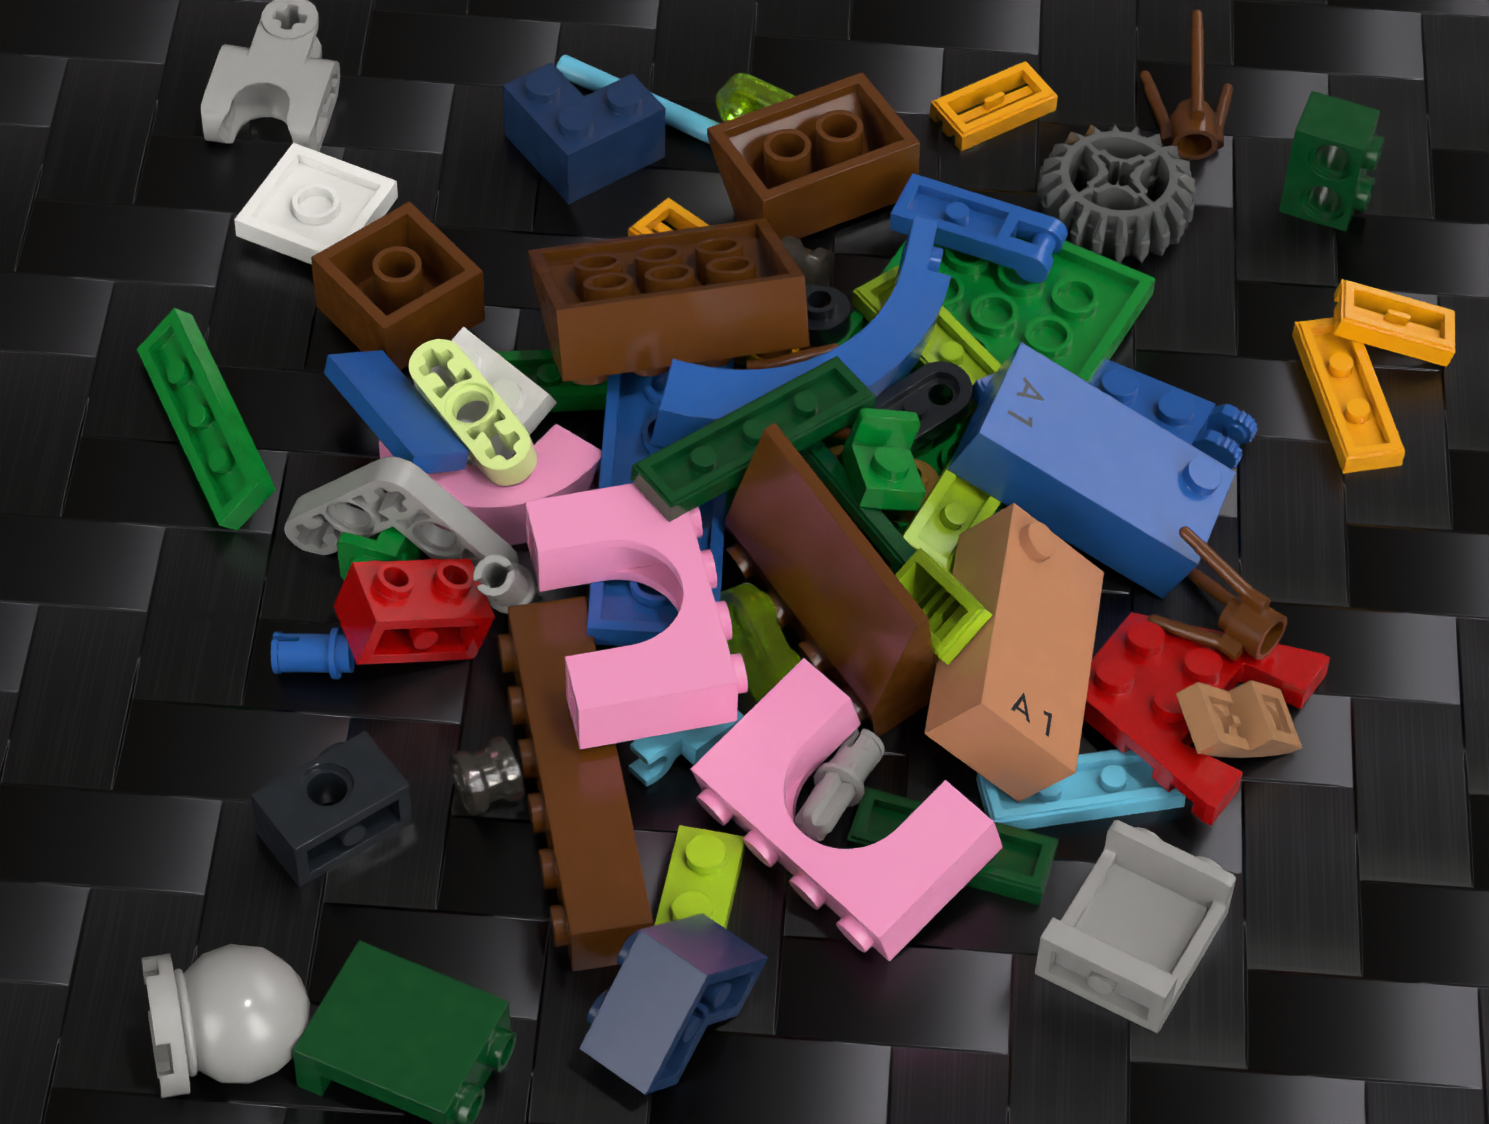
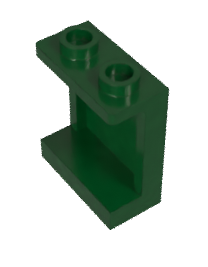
[292,940,517,1124]

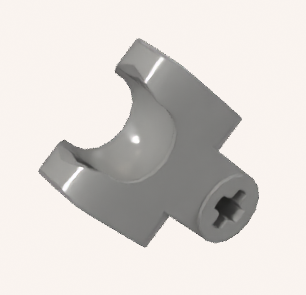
[201,0,340,152]

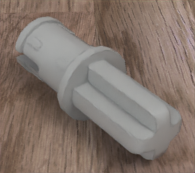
[473,554,544,614]
[795,728,885,841]

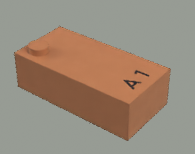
[924,503,1104,802]

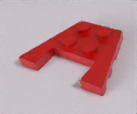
[1084,612,1331,826]

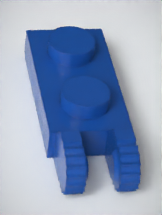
[1090,359,1258,469]

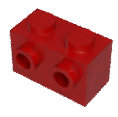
[333,559,495,665]

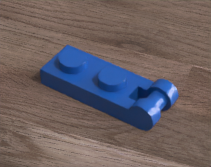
[890,173,1068,283]

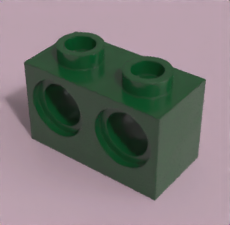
[1279,91,1385,232]

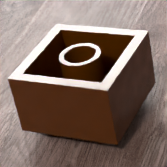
[311,201,485,370]

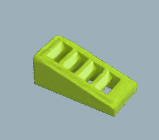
[895,547,992,665]

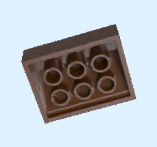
[528,218,810,385]
[724,422,936,737]

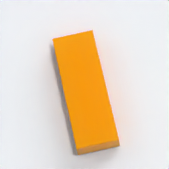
[1292,317,1405,474]

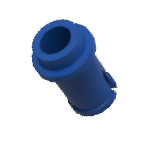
[271,627,355,679]

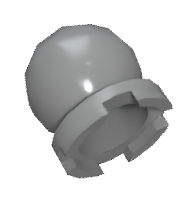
[141,944,310,1098]

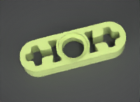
[409,339,537,486]

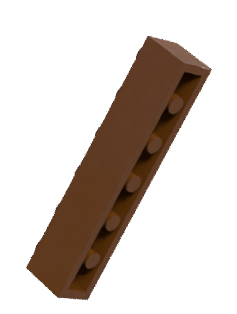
[497,596,653,971]

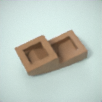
[1176,680,1302,758]

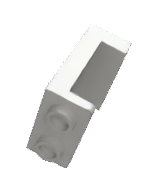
[1035,820,1236,1034]

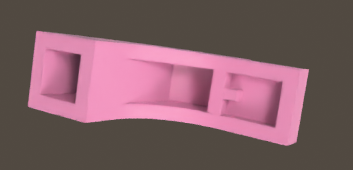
[379,424,602,545]

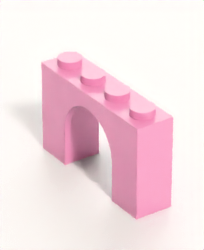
[525,483,748,749]
[691,658,1003,962]

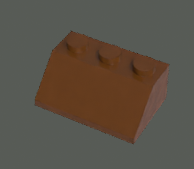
[707,72,920,244]

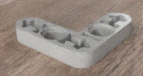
[284,456,519,569]

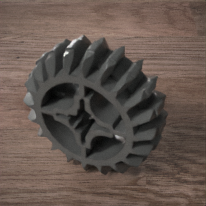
[1036,123,1196,264]

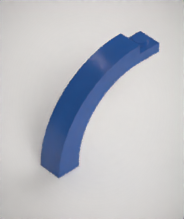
[650,216,951,447]

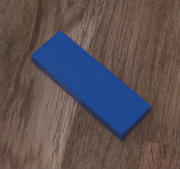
[324,350,469,474]

